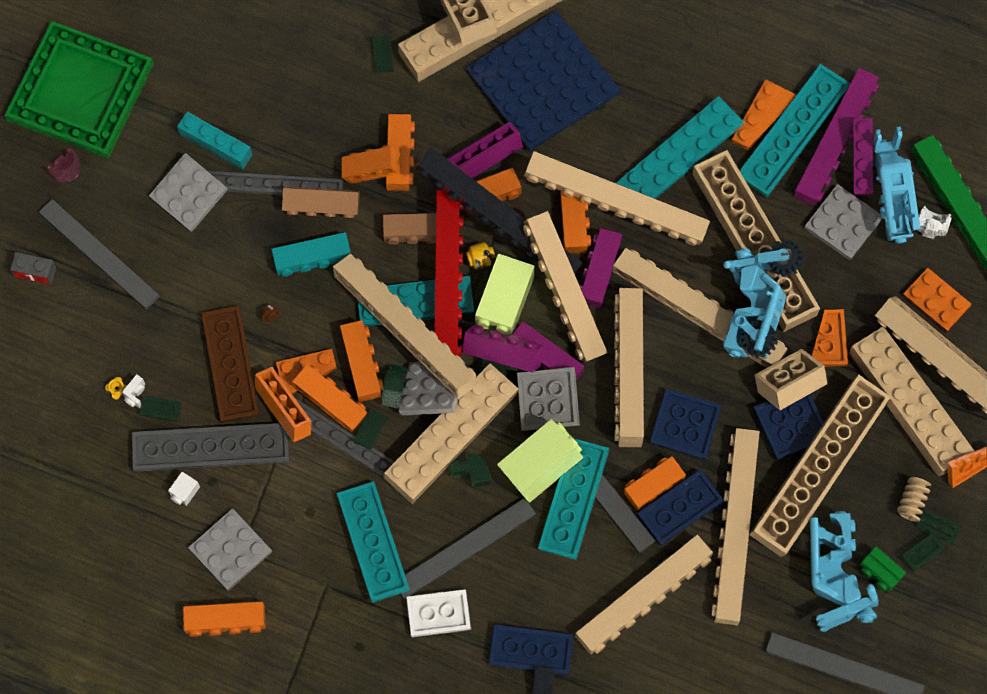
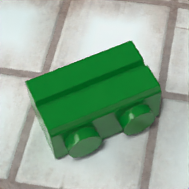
[859,546,907,592]

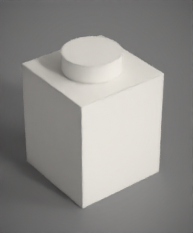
[169,472,200,506]

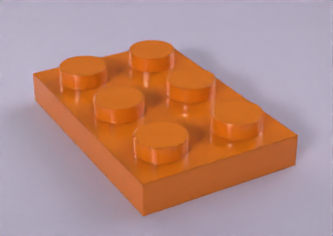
[903,268,972,333]

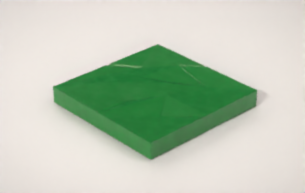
[4,21,154,159]

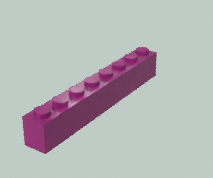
[794,68,880,207]

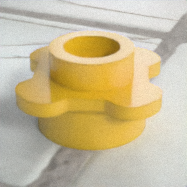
[105,377,127,400]

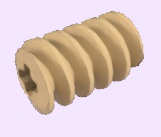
[897,477,931,522]

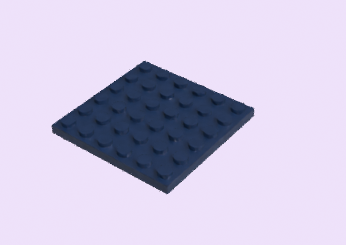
[466,10,621,152]

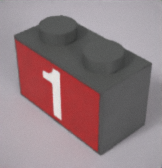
[10,252,56,285]

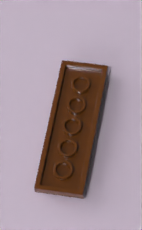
[202,306,260,423]

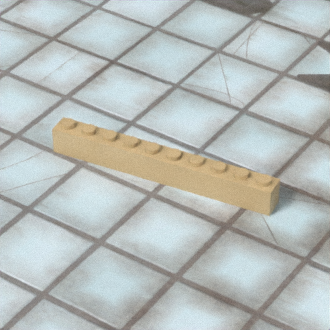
[524,152,710,246]
[612,248,787,368]
[333,254,476,399]
[711,428,760,625]

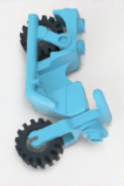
[723,239,804,359]

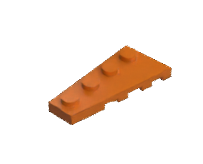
[731,80,797,150]

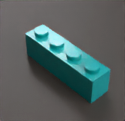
[177,112,253,170]
[272,232,351,277]

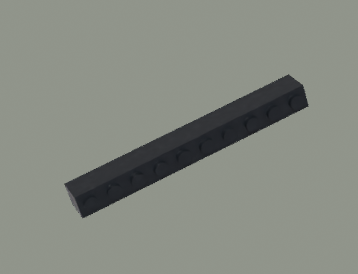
[414,147,582,274]

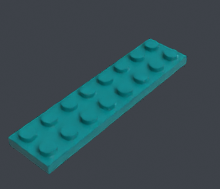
[740,64,851,198]
[616,96,744,199]

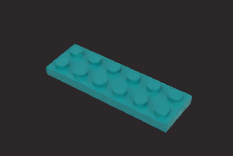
[358,276,474,326]
[538,438,610,560]
[337,481,410,603]

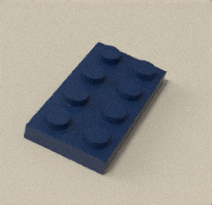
[637,469,724,546]
[489,624,573,675]

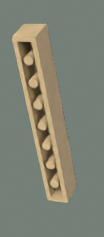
[523,211,607,363]
[575,535,713,655]

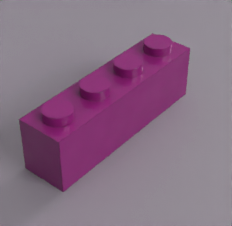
[853,118,873,196]
[447,122,523,178]
[580,228,622,309]
[512,322,584,381]
[463,325,543,373]

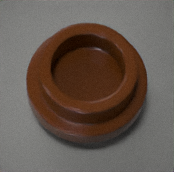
[261,305,279,322]

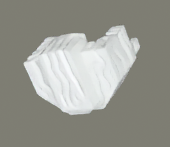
[918,206,952,239]

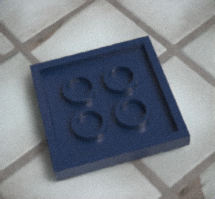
[650,389,722,461]
[753,394,824,461]

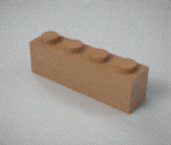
[282,186,360,218]
[383,213,460,245]

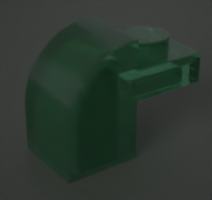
[381,365,408,408]
[448,453,491,488]

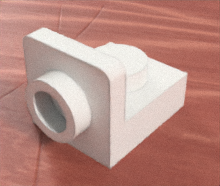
[122,375,145,408]

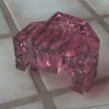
[47,148,81,182]

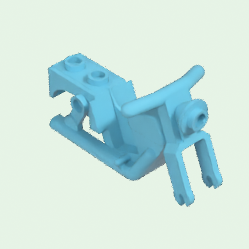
[873,127,921,244]
[810,511,879,632]

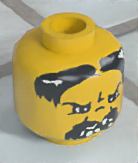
[466,242,495,269]

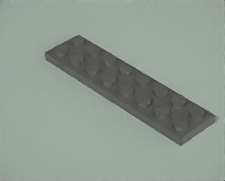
[132,423,290,472]

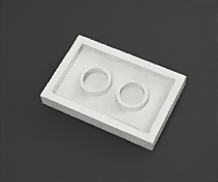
[407,589,471,637]

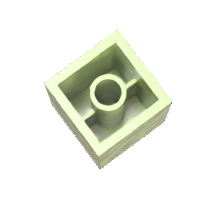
[475,254,534,336]
[497,419,583,503]

